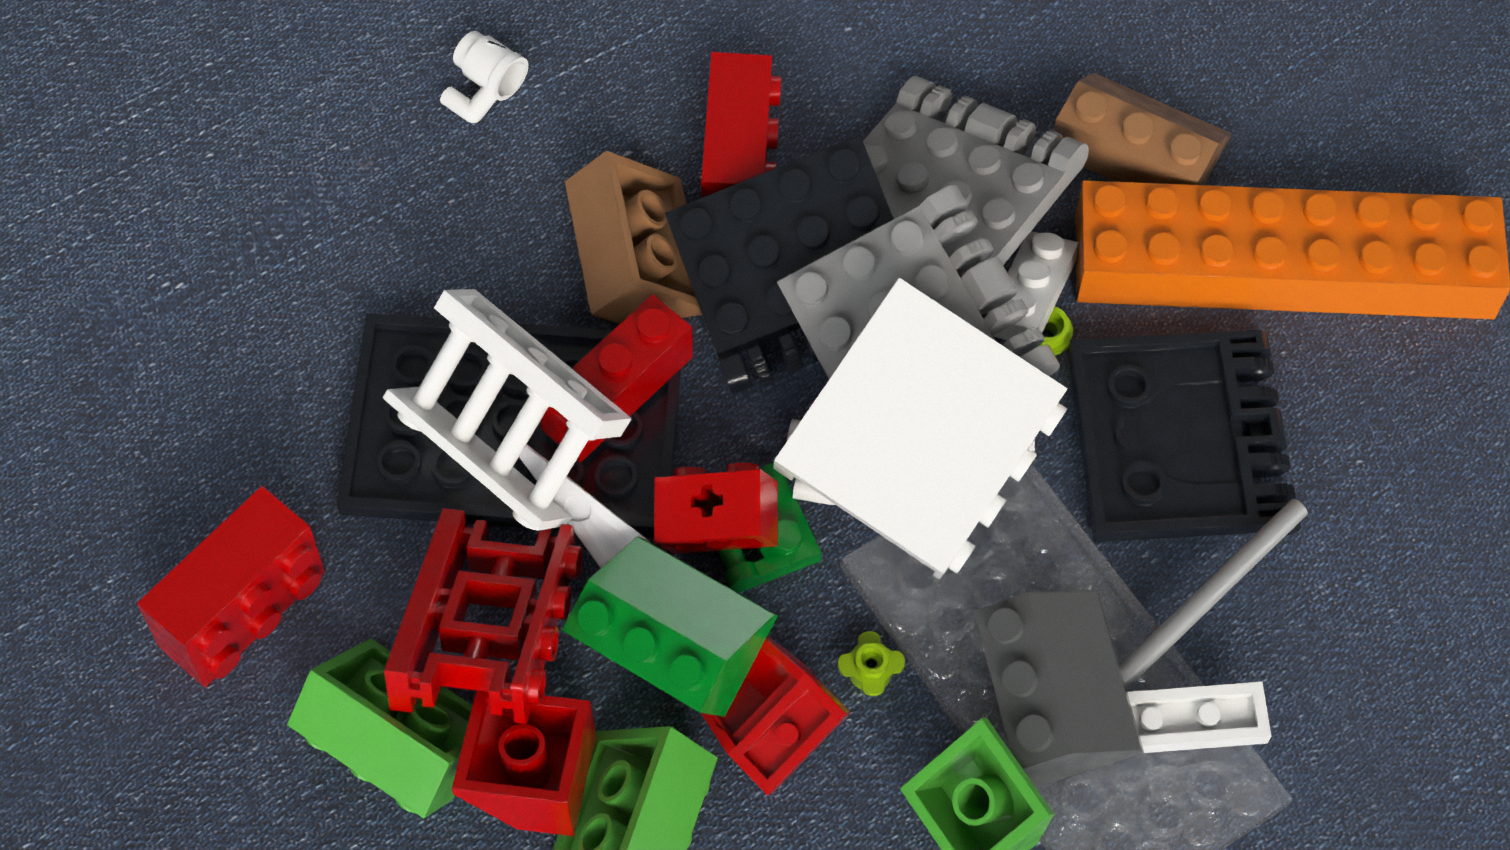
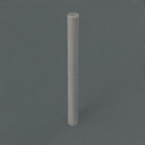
[1119,499,1308,690]

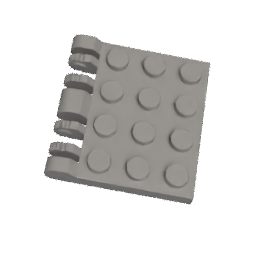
[863,76,1089,278]
[777,185,1060,379]

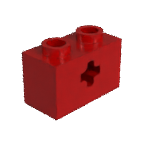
[654,463,778,554]

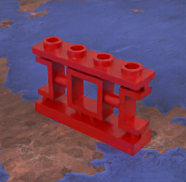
[384,508,583,724]

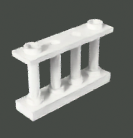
[383,289,632,531]

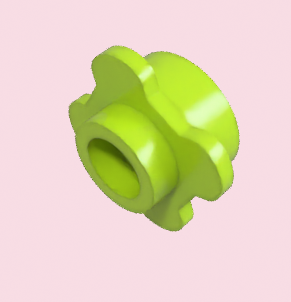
[838,631,905,696]

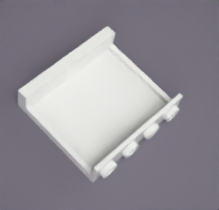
[773,278,1067,580]

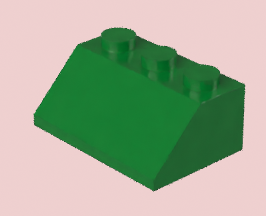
[562,536,778,717]

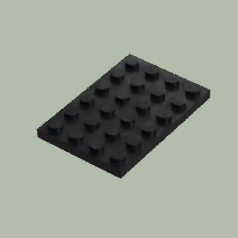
[336,313,682,536]

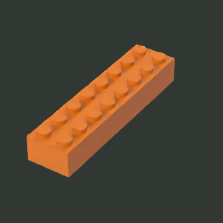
[1075,180,1510,319]

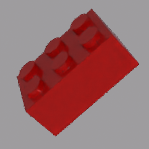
[137,486,325,688]

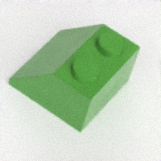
[900,718,1055,850]

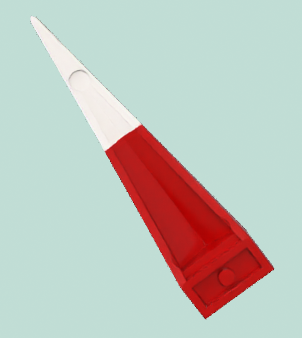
[519,444,851,796]

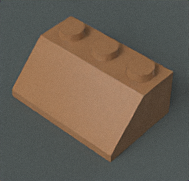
[1054,72,1231,185]
[565,151,702,324]

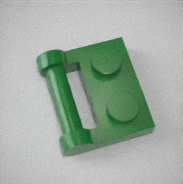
[710,462,822,593]

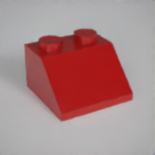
[452,690,596,836]

